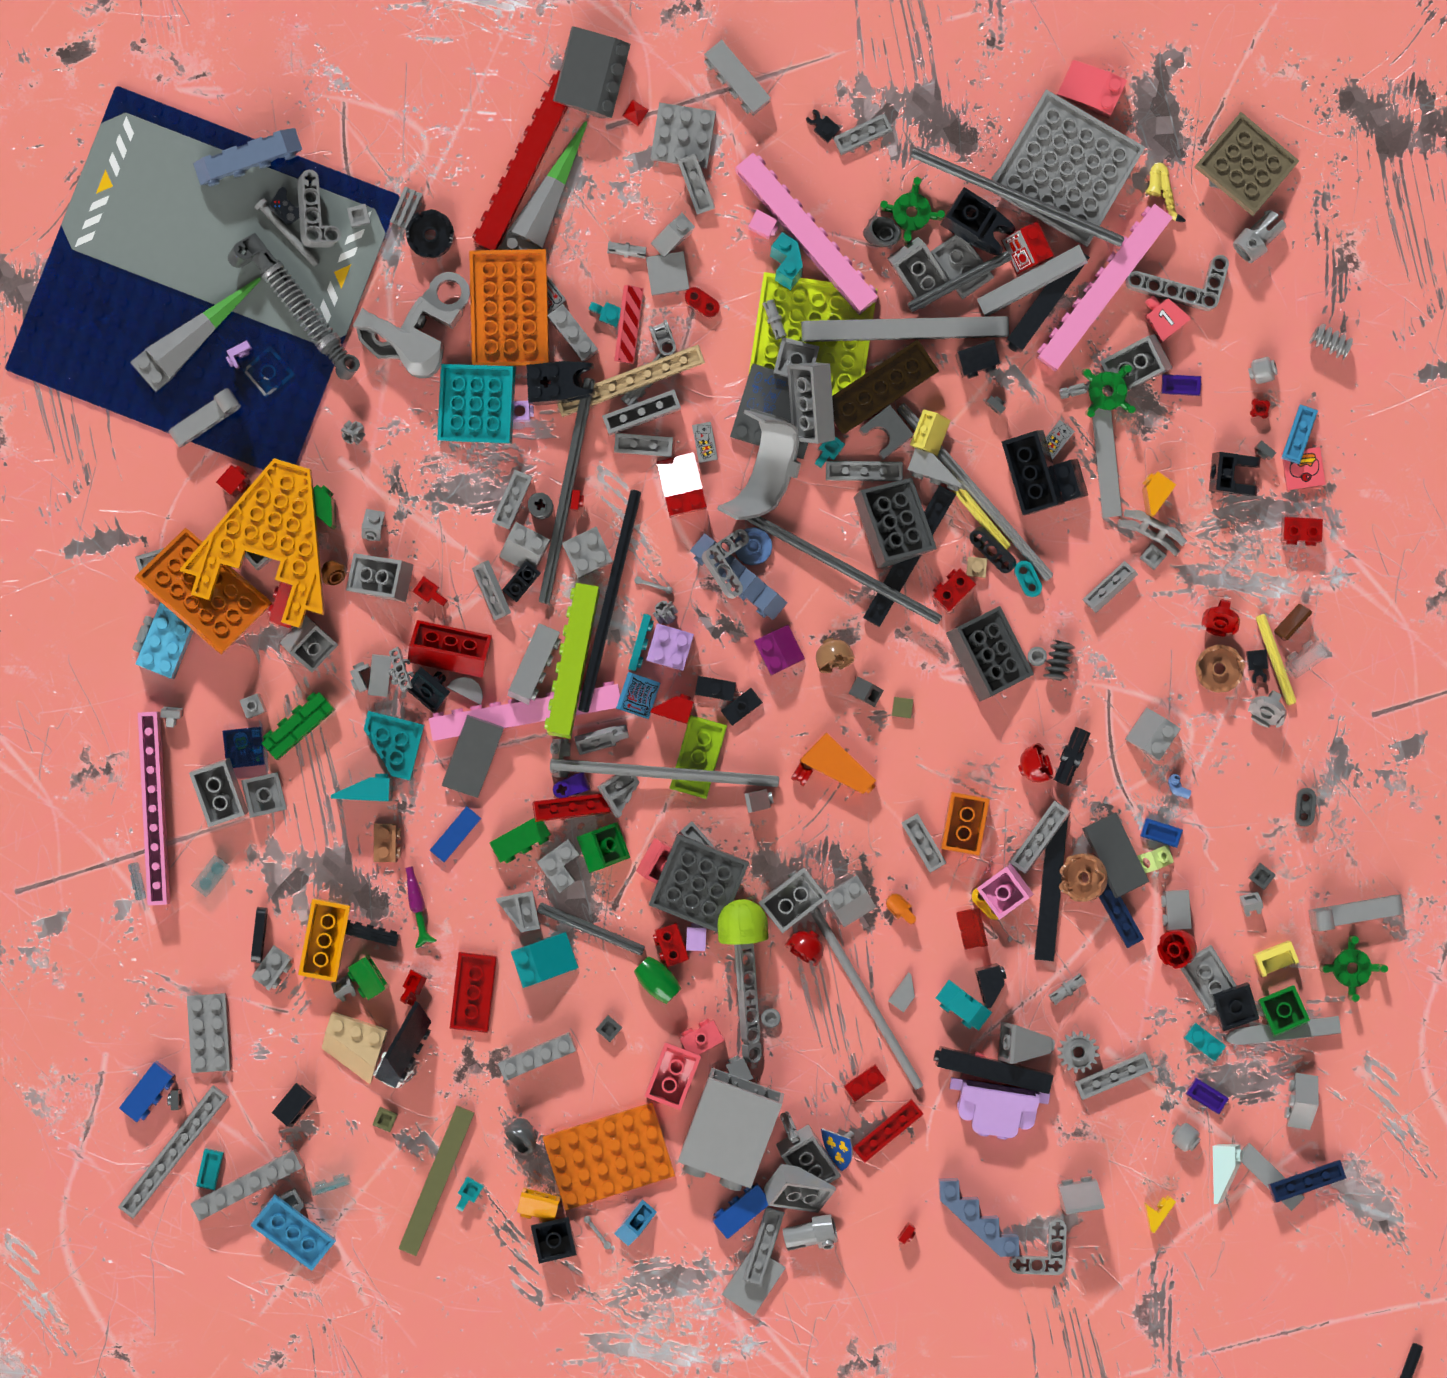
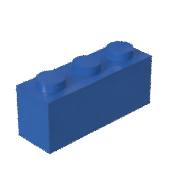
[119,1061,175,1122]
[713,1183,768,1239]

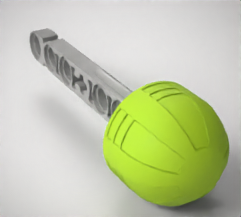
[718,899,769,1063]

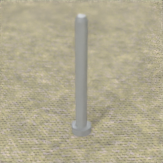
[254,198,319,266]

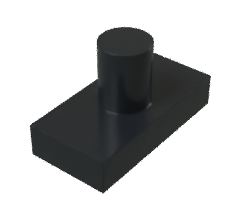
[695,676,736,701]

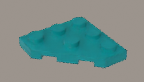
[364,711,425,781]

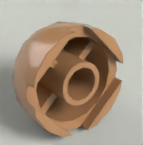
[816,638,855,673]

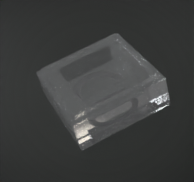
[1151,1061,1177,1088]

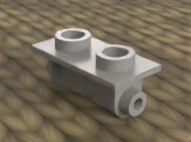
[550,739,571,777]

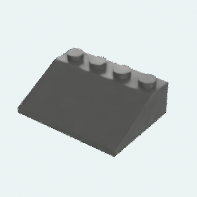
[553,26,631,118]
[853,478,937,568]
[946,606,1034,701]

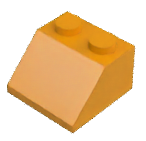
[1142,471,1176,517]
[517,1187,561,1222]

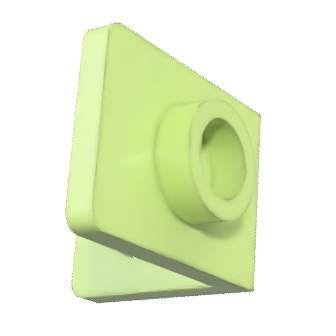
[1137,845,1174,873]

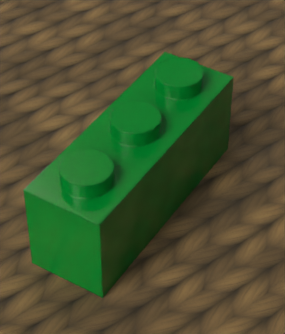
[489,817,551,864]

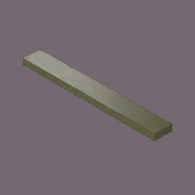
[398,1106,475,1256]

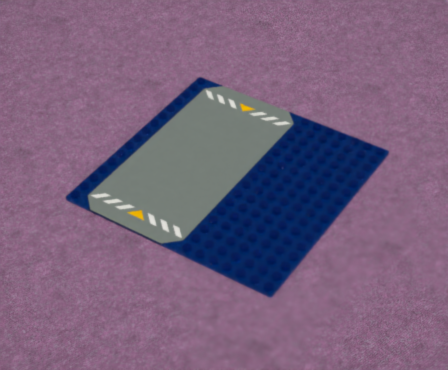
[5,86,400,470]

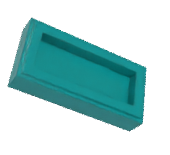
[196,1148,224,1190]

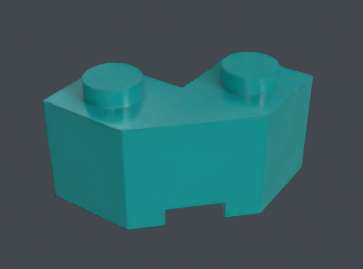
[770,232,803,290]
[936,980,992,1031]

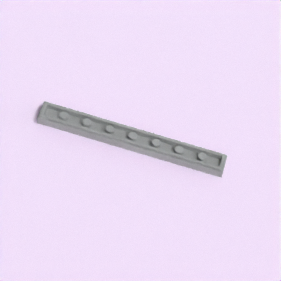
[118,1085,228,1219]

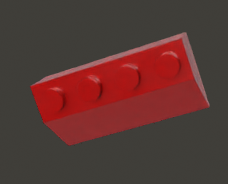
[408,620,492,678]

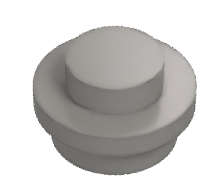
[1028,647,1047,666]

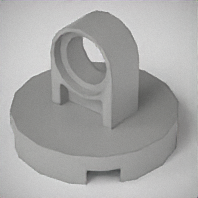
[1248,690,1287,728]

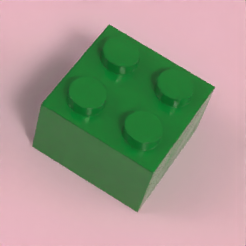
[1258,985,1310,1037]

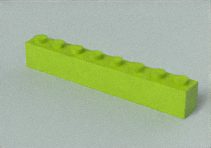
[544,583,600,739]

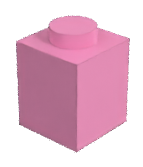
[748,209,779,239]

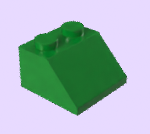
[313,485,336,530]
[577,822,631,873]
[347,955,389,1000]

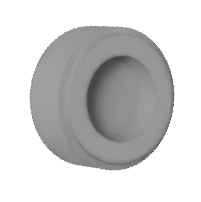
[761,1008,780,1028]

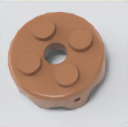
[1195,644,1245,693]
[1059,853,1108,902]

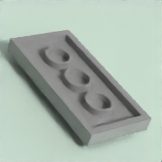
[187,993,231,1073]

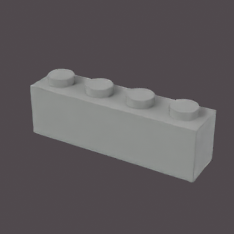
[704,40,771,116]
[602,390,681,436]
[507,623,561,705]
[498,1032,577,1081]

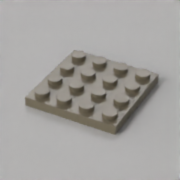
[1195,112,1299,216]

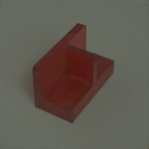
[956,907,988,949]

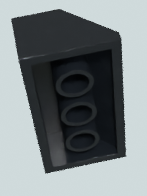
[375,1001,431,1088]

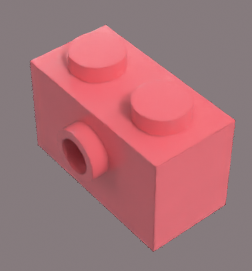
[680,1018,724,1055]

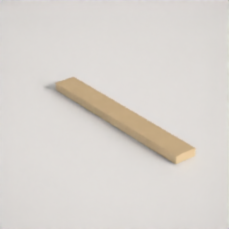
[557,345,705,417]

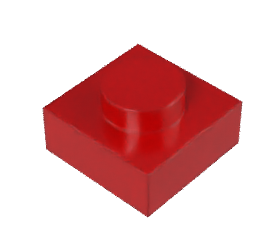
[570,490,584,511]
[897,1222,916,1244]

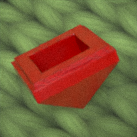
[622,100,649,126]

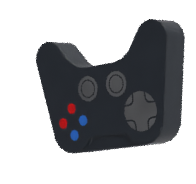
[269,187,300,225]

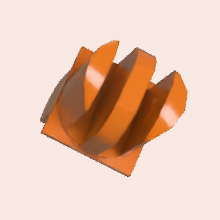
[886,894,916,924]

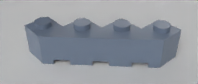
[193,128,302,187]
[690,533,788,620]
[938,1178,1020,1257]

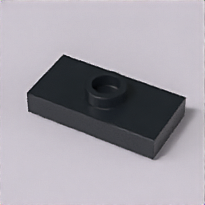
[721,688,763,726]

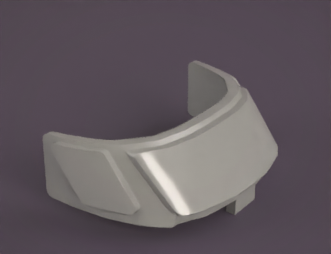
[717,408,801,520]

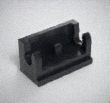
[272,1083,316,1127]

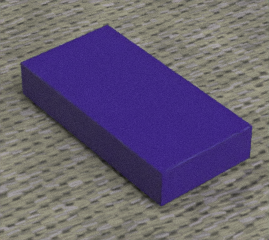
[1161,374,1201,396]
[1186,1078,1229,1114]

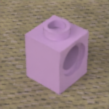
[513,401,534,422]
[686,923,706,951]

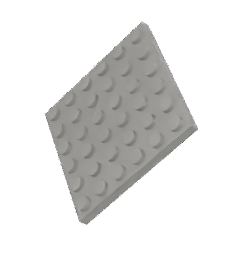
[993,89,1145,247]

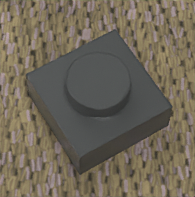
[985,395,1006,416]
[1255,441,1277,460]
[1248,863,1276,890]
[595,1015,623,1042]
[167,1089,181,1110]

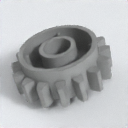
[1057,1031,1100,1073]

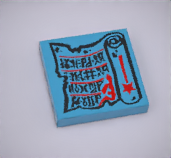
[616,672,660,719]

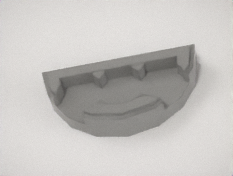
[447,677,483,705]

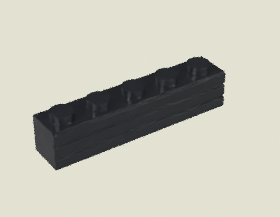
[345,920,400,947]

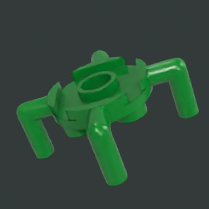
[880,177,945,244]
[1082,365,1136,417]
[1319,935,1388,1002]

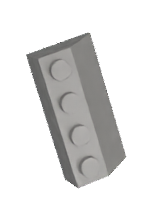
[787,362,835,444]

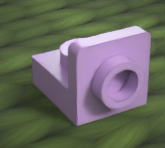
[226,340,252,369]

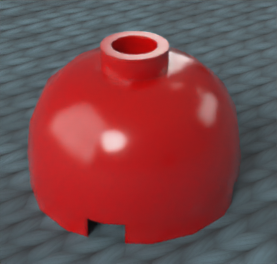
[1018,743,1053,783]
[1157,929,1197,969]
[785,930,824,967]

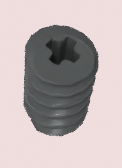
[528,493,554,519]
[1043,639,1075,681]

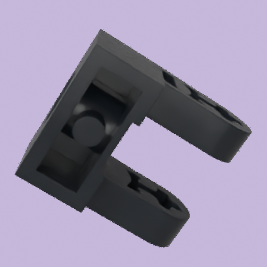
[1209,452,1261,496]

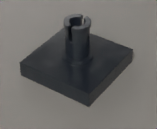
[406,667,450,713]

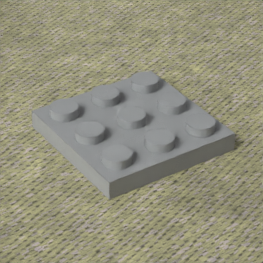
[650,102,716,169]

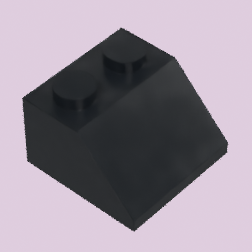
[955,340,1000,379]
[975,963,1007,1009]
[531,1217,577,1264]

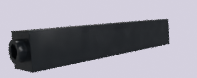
[1006,246,1090,352]
[933,1046,1054,1094]

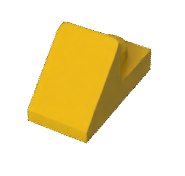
[1144,1195,1176,1233]

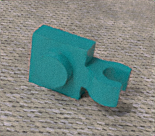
[589,302,621,327]
[815,437,845,468]
[456,1176,484,1211]

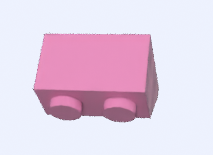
[976,864,1034,920]

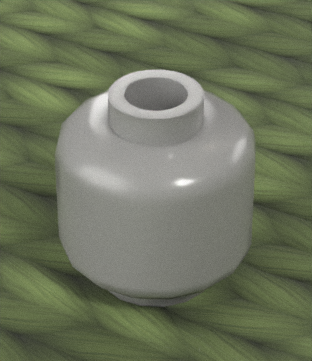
[1248,357,1278,384]
[1171,1123,1201,1152]

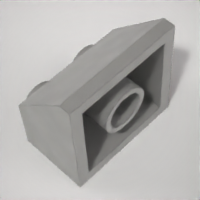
[499,522,551,568]
[280,615,338,672]
[1125,707,1181,761]
[826,875,876,927]

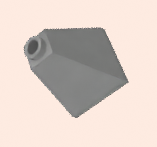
[998,1022,1055,1064]

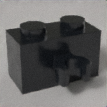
[1053,459,1088,502]

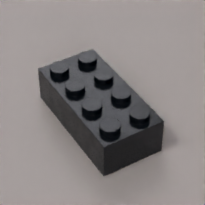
[1002,430,1065,515]

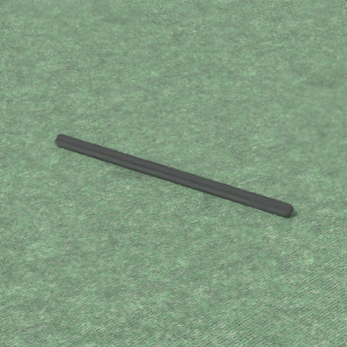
[910,147,1124,246]
[539,378,595,604]
[746,516,942,624]

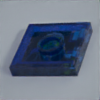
[222,727,265,768]

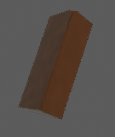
[1274,604,1312,641]

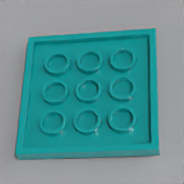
[437,364,516,444]

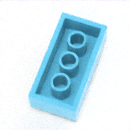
[135,602,194,679]

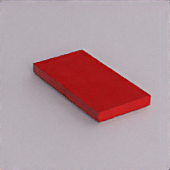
[450,952,497,1033]

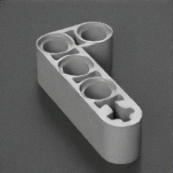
[297,169,341,248]
[168,388,241,448]

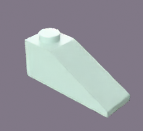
[1213,1144,1243,1204]

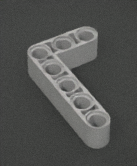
[1125,255,1229,311]
[1308,894,1404,931]

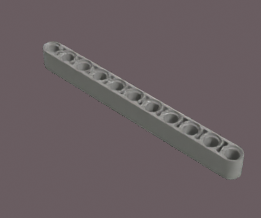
[801,316,1009,342]

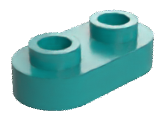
[1014,561,1042,597]

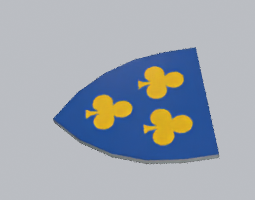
[821,1128,855,1171]

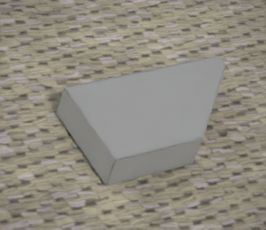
[888,972,915,1012]

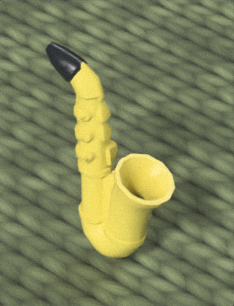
[1145,163,1186,222]

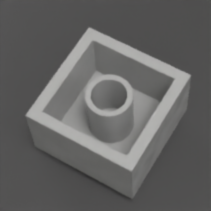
[562,527,613,579]

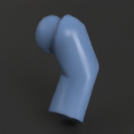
[1168,774,1191,799]

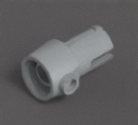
[1233,210,1286,263]
[783,1214,838,1251]

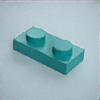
[1183,1023,1226,1061]

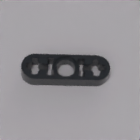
[969,527,1016,573]
[251,907,268,963]

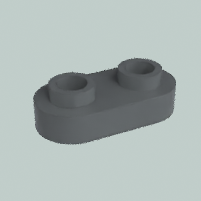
[1294,788,1316,826]

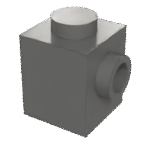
[849,676,884,707]

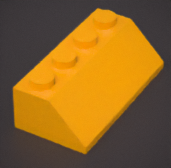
[298,898,350,982]

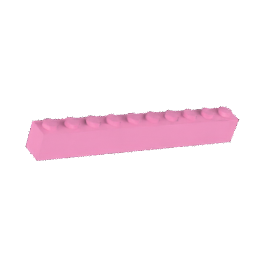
[735,153,878,315]
[1037,204,1173,372]
[429,681,620,741]
[138,712,170,905]

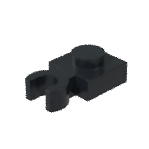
[806,109,841,143]
[1246,649,1268,684]

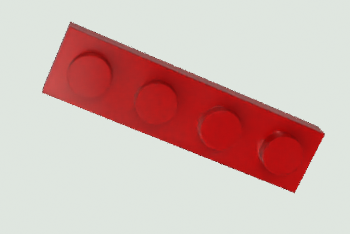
[532,794,611,822]
[853,1099,924,1163]

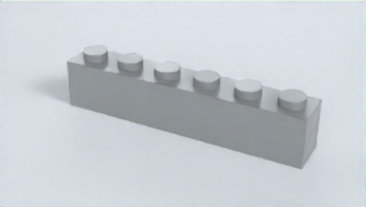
[190,1149,305,1221]

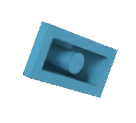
[614,1200,657,1246]

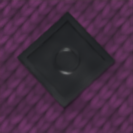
[1212,982,1260,1031]

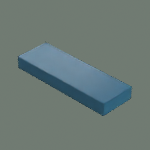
[1281,404,1318,464]

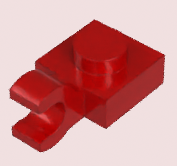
[412,576,448,607]
[400,969,427,1006]

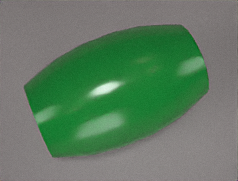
[634,956,681,1004]

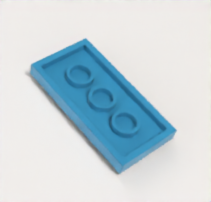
[251,1194,336,1271]

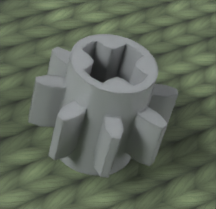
[341,420,366,445]
[653,601,678,624]

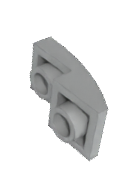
[368,654,391,697]

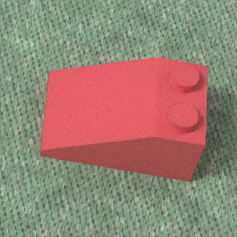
[1057,60,1127,119]
[636,838,672,884]
[644,1042,701,1110]

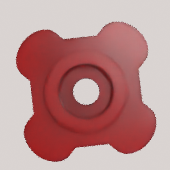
[1250,398,1270,419]

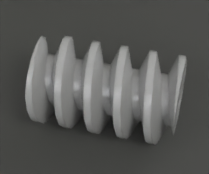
[1309,323,1353,360]

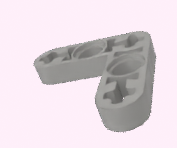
[702,529,749,599]
[1009,1218,1067,1275]

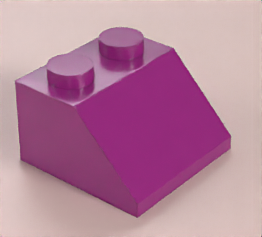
[754,625,805,675]

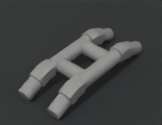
[1117,509,1187,556]

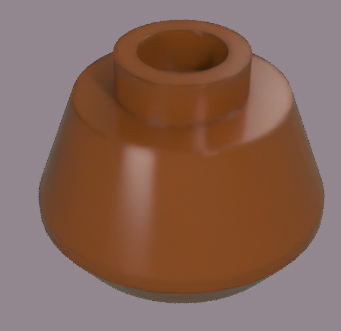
[321,561,347,585]

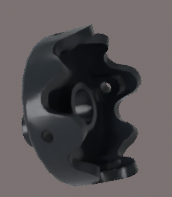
[406,209,454,259]

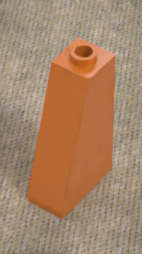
[800,732,876,794]

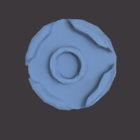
[734,527,772,566]

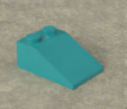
[331,774,393,801]
[511,932,579,988]

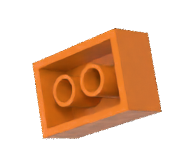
[940,792,990,856]

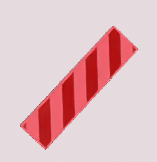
[614,285,644,364]

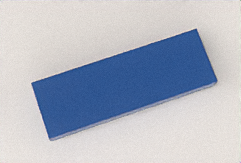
[430,806,482,862]

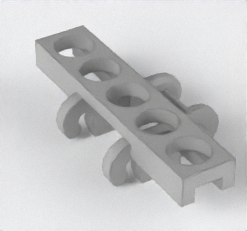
[388,647,414,692]

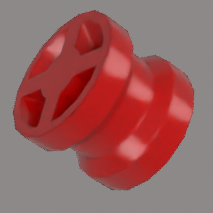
[791,763,813,787]

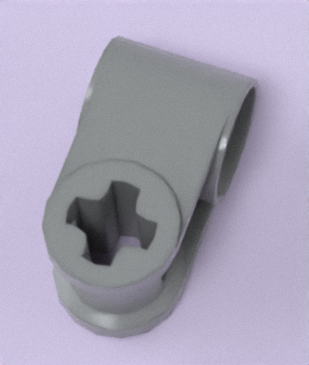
[648,320,676,357]

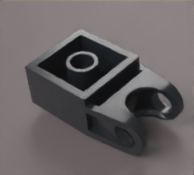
[940,187,1015,255]
[526,361,595,406]

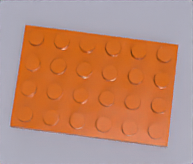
[469,249,549,366]
[134,528,272,655]
[542,1102,675,1211]

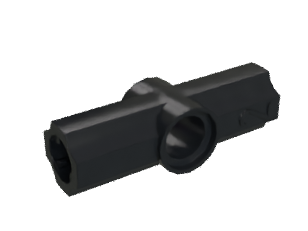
[1053,727,1091,786]

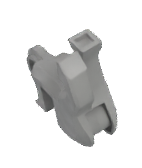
[353,272,470,378]

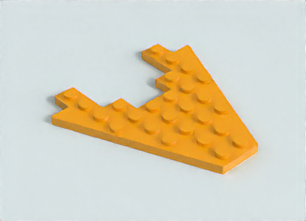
[180,458,324,628]

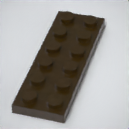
[832,339,939,435]

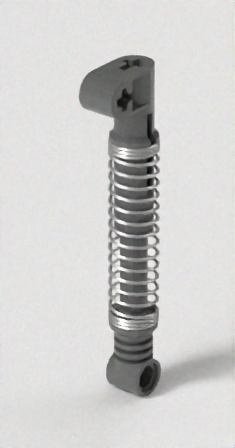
[228,233,360,380]

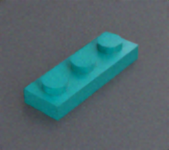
[628,614,654,672]

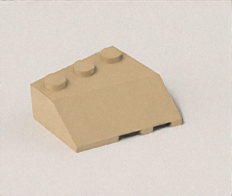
[322,1012,389,1084]

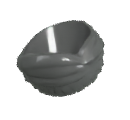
[863,217,901,247]
[504,1118,537,1156]

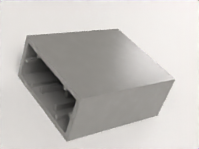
[678,1067,784,1191]

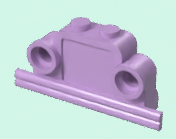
[950,1077,1050,1140]

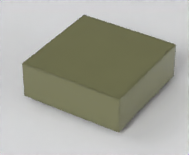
[892,697,913,719]
[373,1107,398,1132]

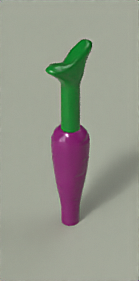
[405,866,437,948]

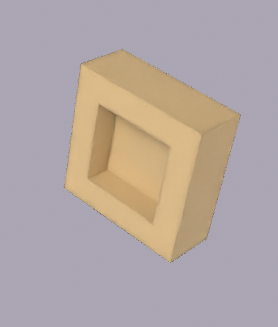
[966,557,987,578]

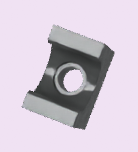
[859,405,914,460]

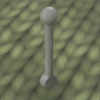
[634,576,673,594]
[584,1216,611,1249]

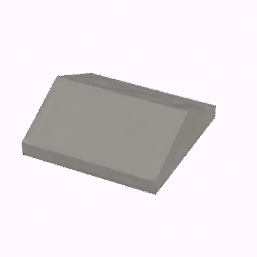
[773,337,820,378]
[241,772,287,818]

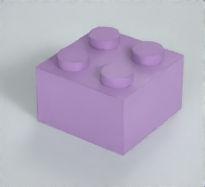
[646,623,694,671]

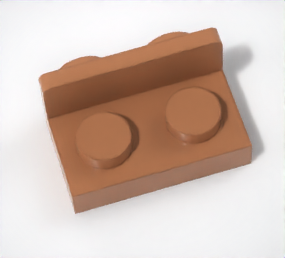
[374,824,401,862]

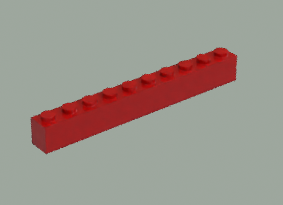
[472,70,568,250]

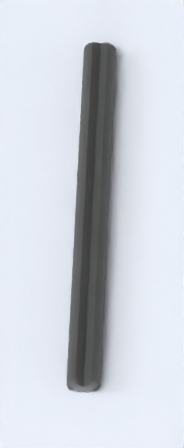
[908,251,1012,312]
[537,903,645,955]

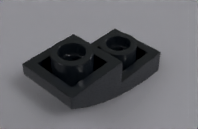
[502,561,541,602]

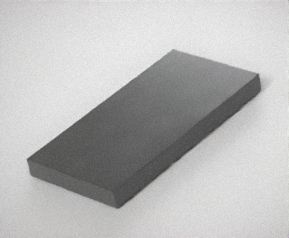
[442,715,504,798]
[1082,812,1149,898]

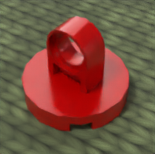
[1201,599,1240,637]

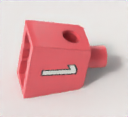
[1145,295,1191,343]

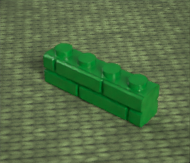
[262,692,336,760]

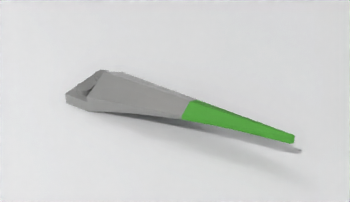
[499,121,587,250]
[130,277,261,392]

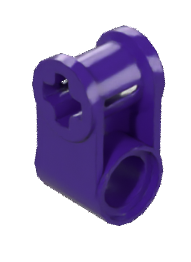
[553,772,591,798]

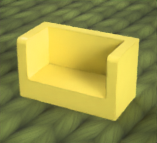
[910,410,951,456]
[1253,941,1299,977]

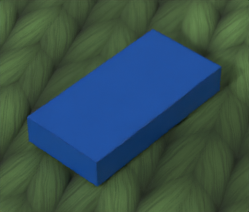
[1140,818,1183,848]

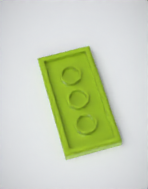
[670,715,727,799]

